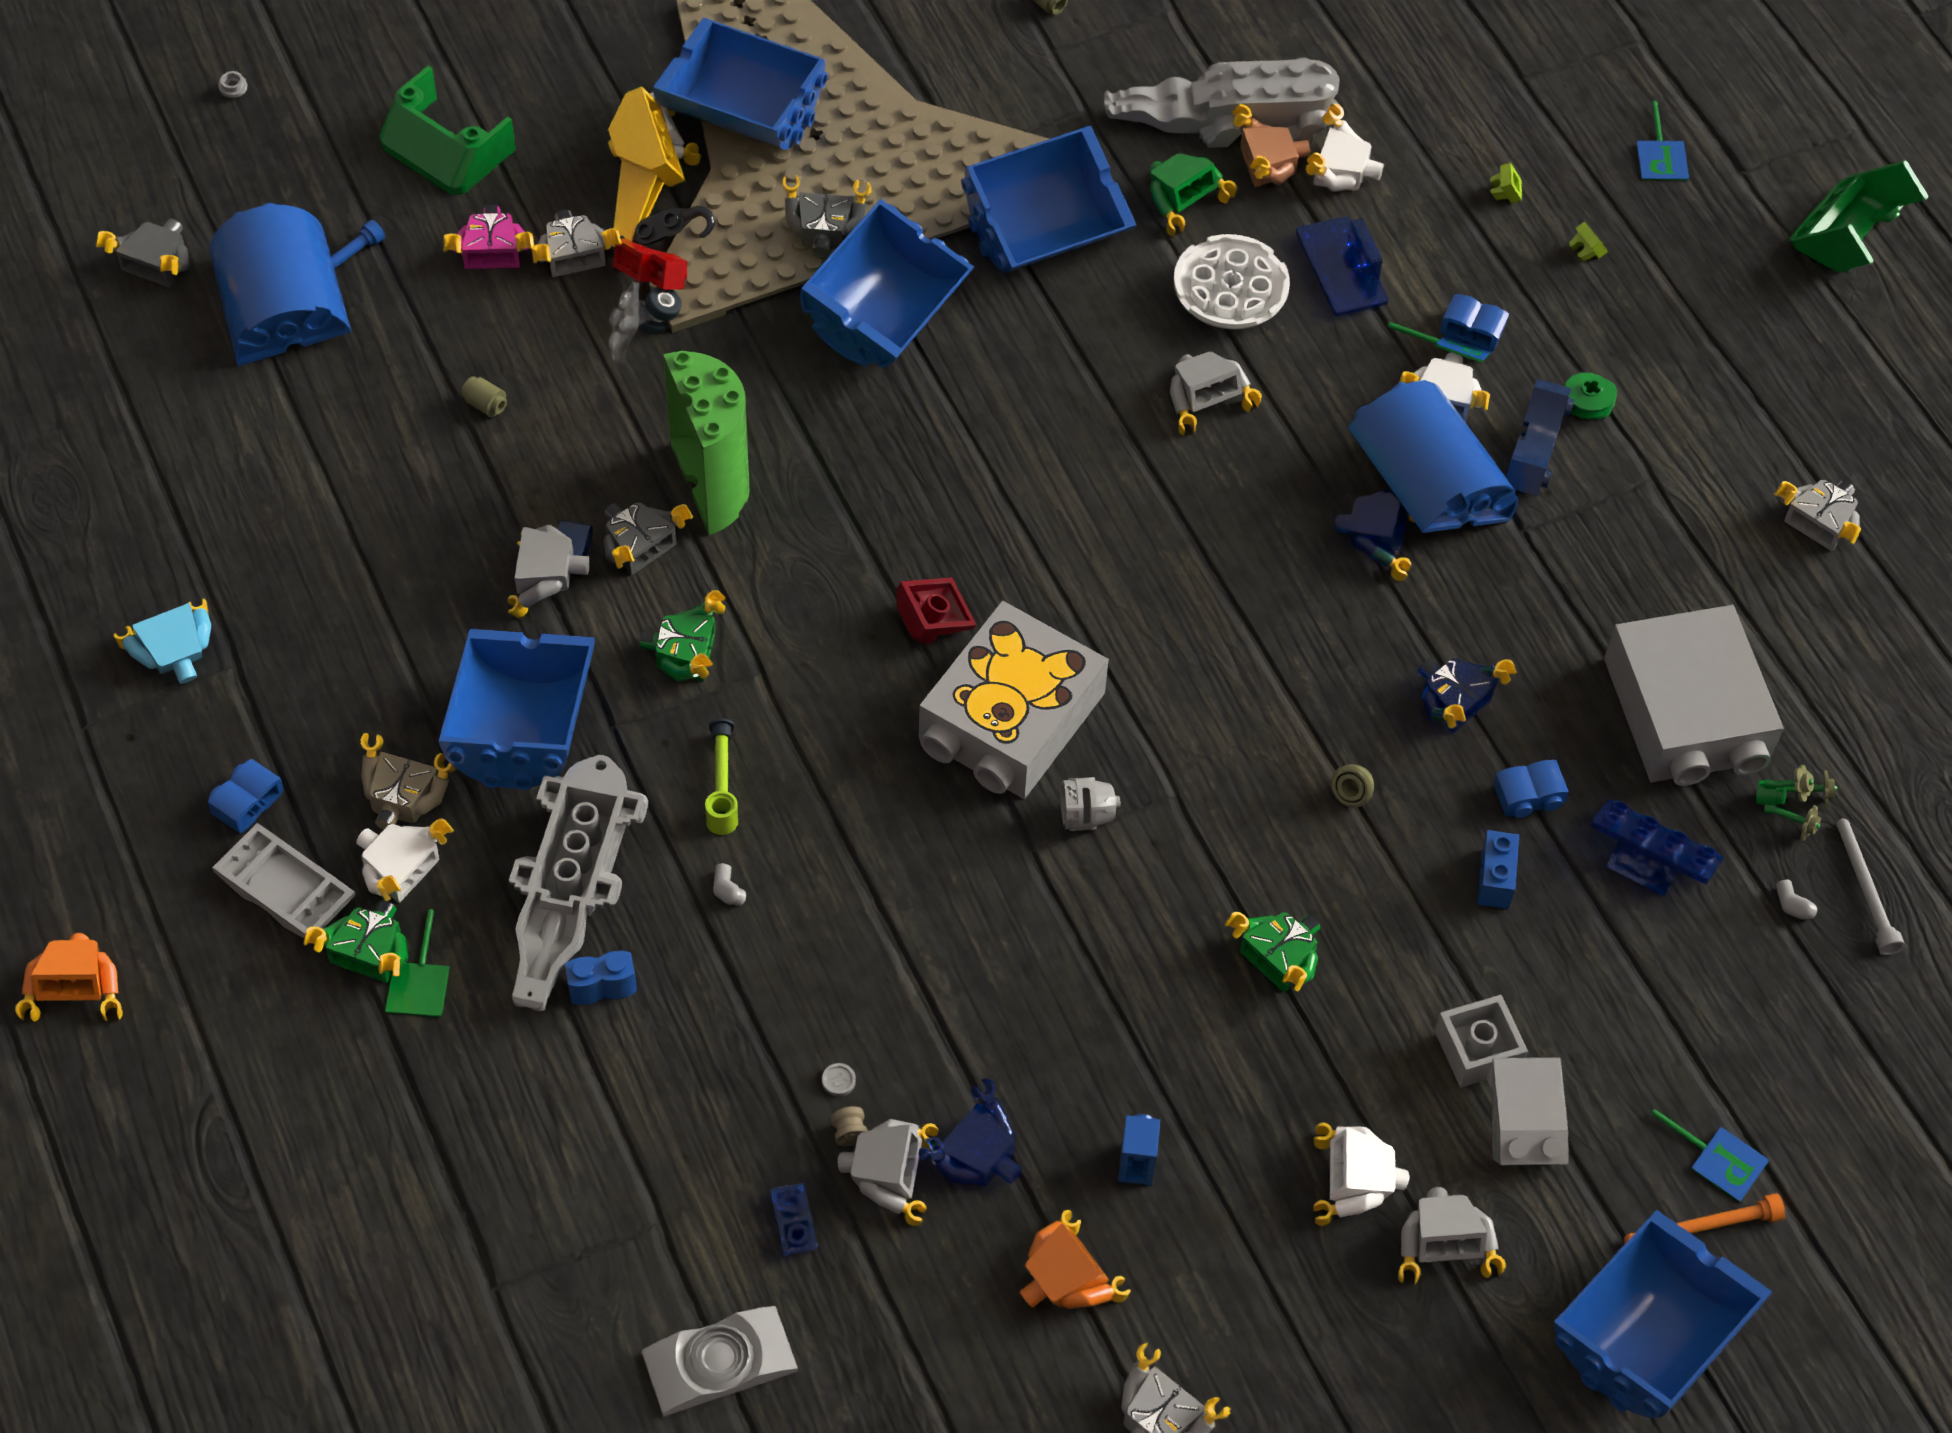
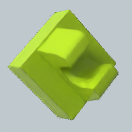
[1490,162,1522,204]
[1569,221,1608,261]

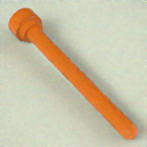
[1624,1193,1785,1244]

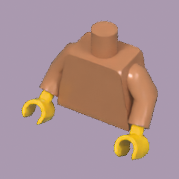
[1232,104,1310,187]

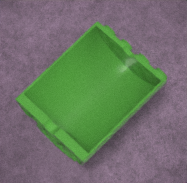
[663,351,749,535]

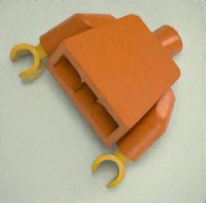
[15,933,123,1022]
[1020,1210,1131,1309]

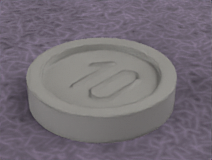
[822,1063,856,1096]

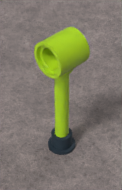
[705,718,738,835]

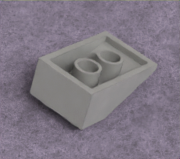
[1492,1057,1568,1165]

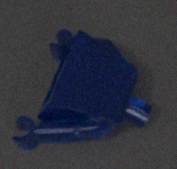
[918,1078,1022,1187]

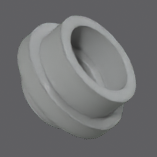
[218,71,247,98]

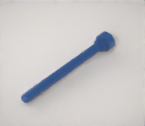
[331,219,385,269]

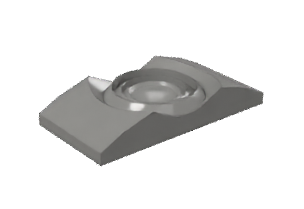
[212,823,355,938]
[642,1306,798,1417]

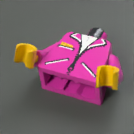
[443,204,534,269]

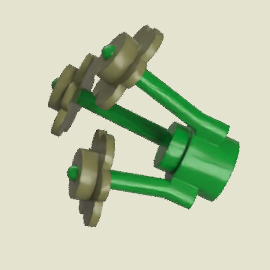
[1756,765,1837,841]

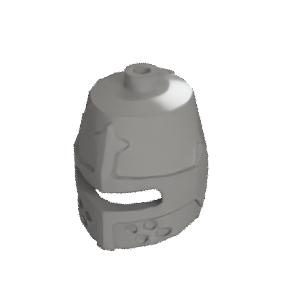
[1060,777,1121,831]

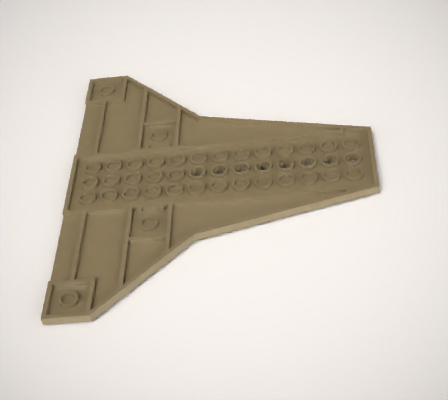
[650,0,1048,333]

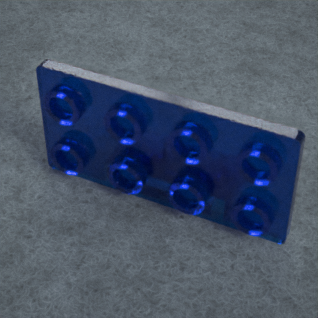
[1296,216,1389,316]
[1590,799,1724,896]

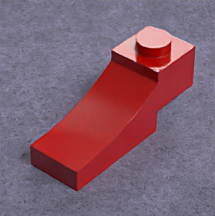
[612,238,688,290]

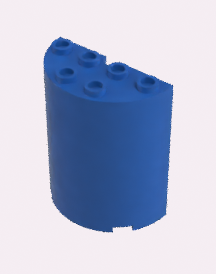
[653,17,828,150]
[961,125,1137,273]
[800,199,974,368]
[209,203,351,366]
[1348,380,1518,533]
[439,629,595,790]
[1554,1210,1772,1418]

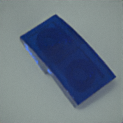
[770,1183,818,1256]

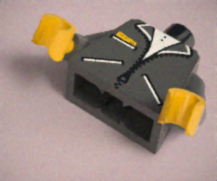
[782,175,872,258]
[603,503,693,576]

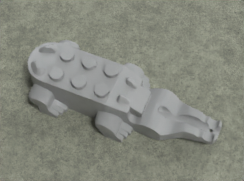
[1104,58,1339,148]
[509,755,648,1011]

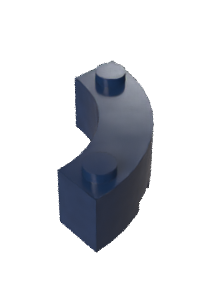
[1506,379,1575,496]

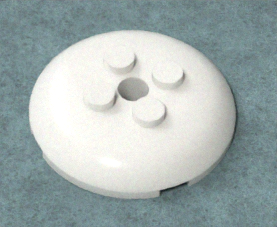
[1174,234,1290,329]

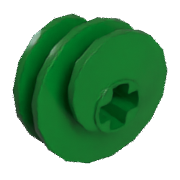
[1565,373,1617,420]

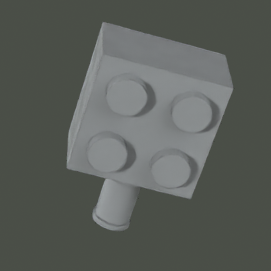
[1434,995,1528,1091]

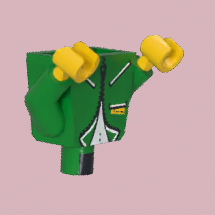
[1149,153,1237,237]
[640,590,725,682]
[303,900,409,983]
[1224,912,1320,993]

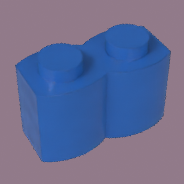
[1440,294,1509,352]
[208,759,284,834]
[1493,760,1569,818]
[565,951,637,1005]

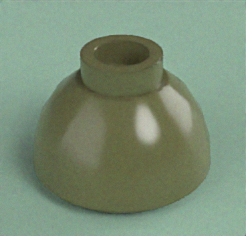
[1331,764,1374,808]

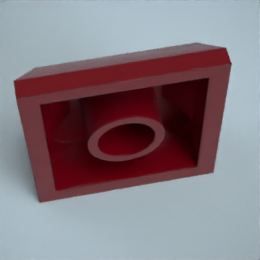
[896,577,977,644]

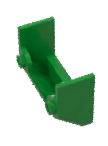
[380,66,516,195]
[1790,160,1929,273]

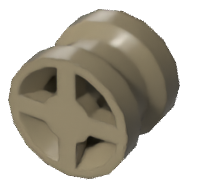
[831,1107,868,1146]

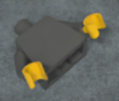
[96,218,189,287]

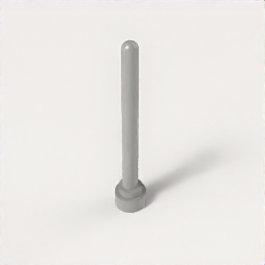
[1837,819,1905,955]

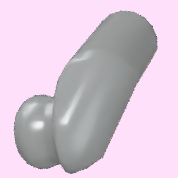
[713,864,746,906]
[1776,880,1817,920]

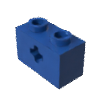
[1477,830,1519,909]
[1118,1114,1161,1186]

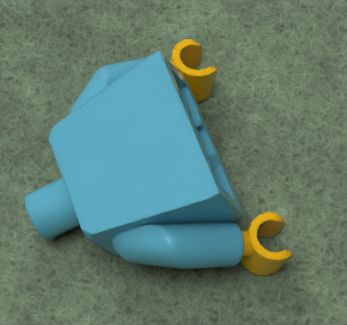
[113,599,211,684]

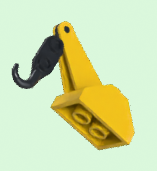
[608,86,715,248]

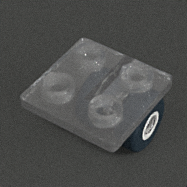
[609,282,682,361]

